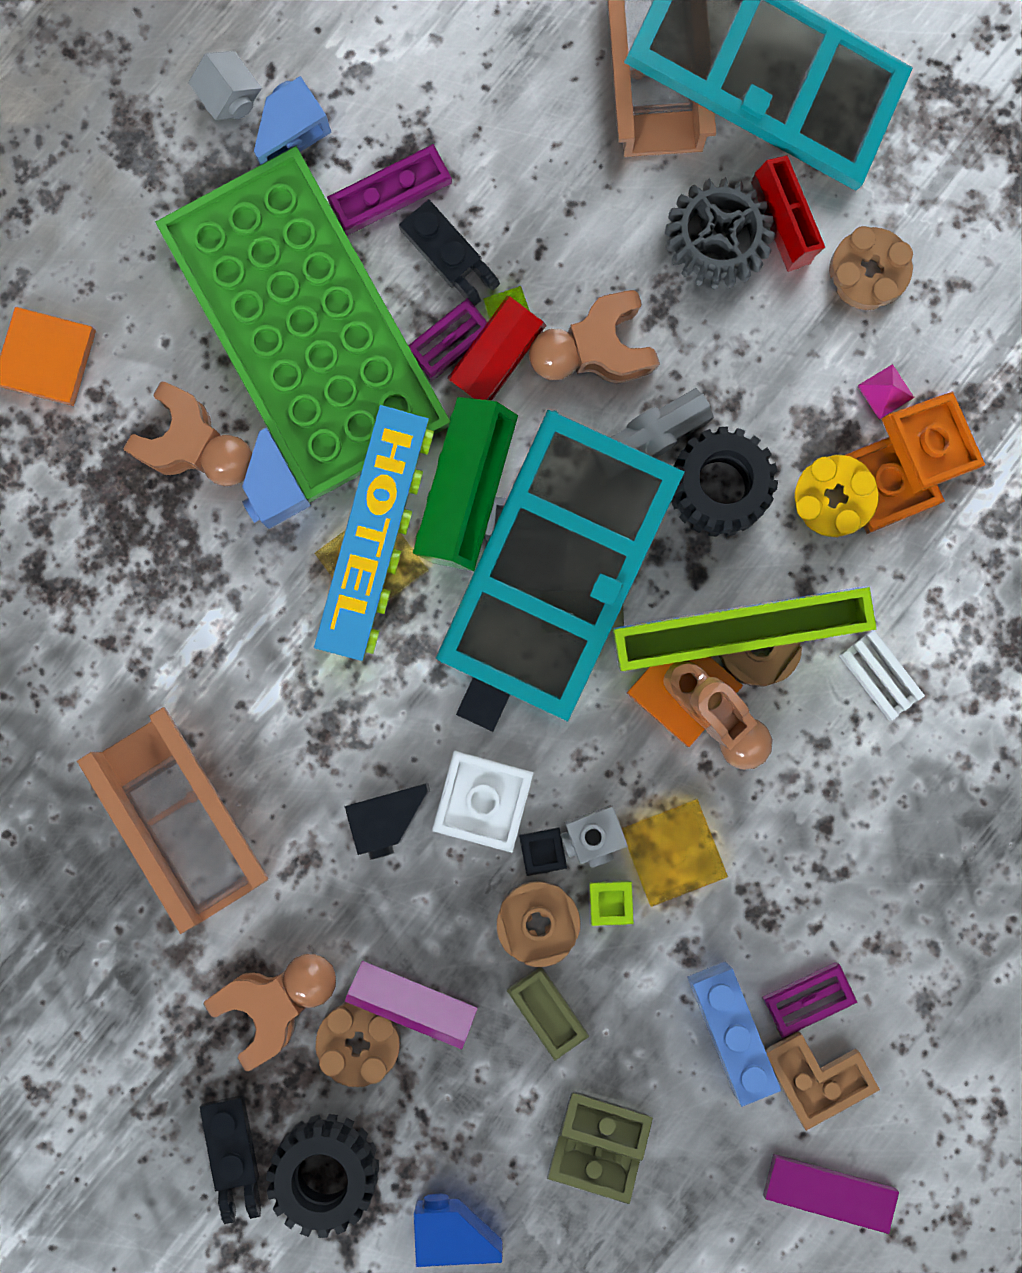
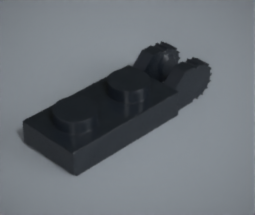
[399,199,500,306]
[199,1095,261,1224]

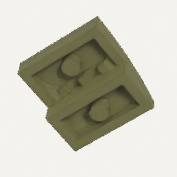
[547,1093,653,1204]

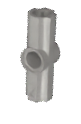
[591,388,714,481]

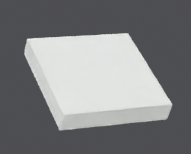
[432,751,534,853]

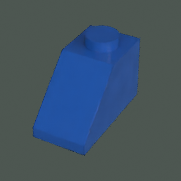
[414,1193,503,1267]

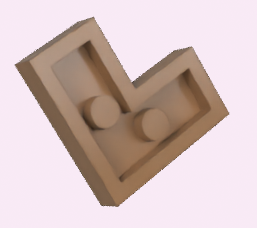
[765,1031,880,1131]

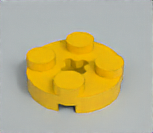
[795,455,879,538]

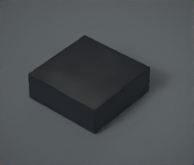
[456,678,510,732]
[519,827,567,876]

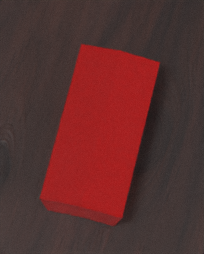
[751,155,825,272]
[447,295,547,401]

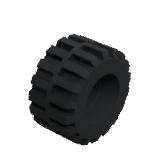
[671,427,778,537]
[266,1114,379,1238]

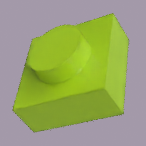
[589,880,634,926]

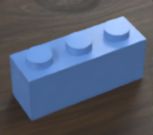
[687,962,781,1107]

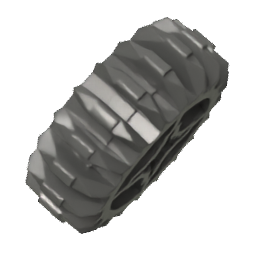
[665,177,775,290]

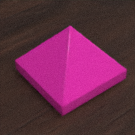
[857,364,915,420]

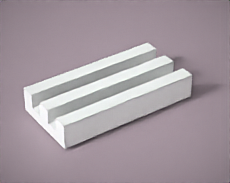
[839,630,925,721]

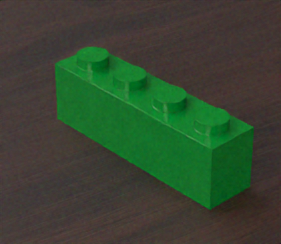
[413,397,518,571]

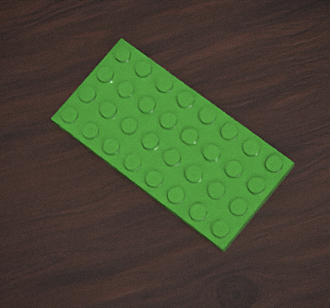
[155,146,450,503]

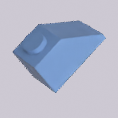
[254,76,332,165]
[242,428,311,529]

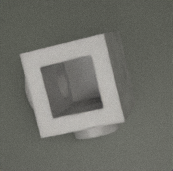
[188,51,262,120]
[560,805,628,868]

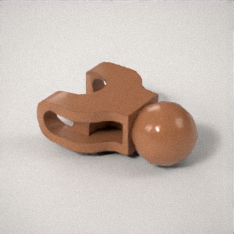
[529,290,660,384]
[123,381,252,486]
[663,660,773,770]
[203,954,336,1071]

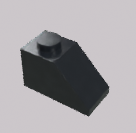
[344,783,430,860]

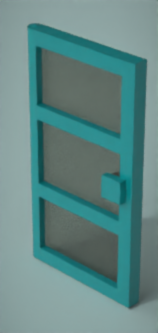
[624,0,913,191]
[436,410,685,722]

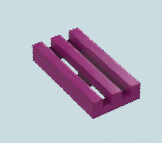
[408,298,487,382]
[762,962,858,1038]

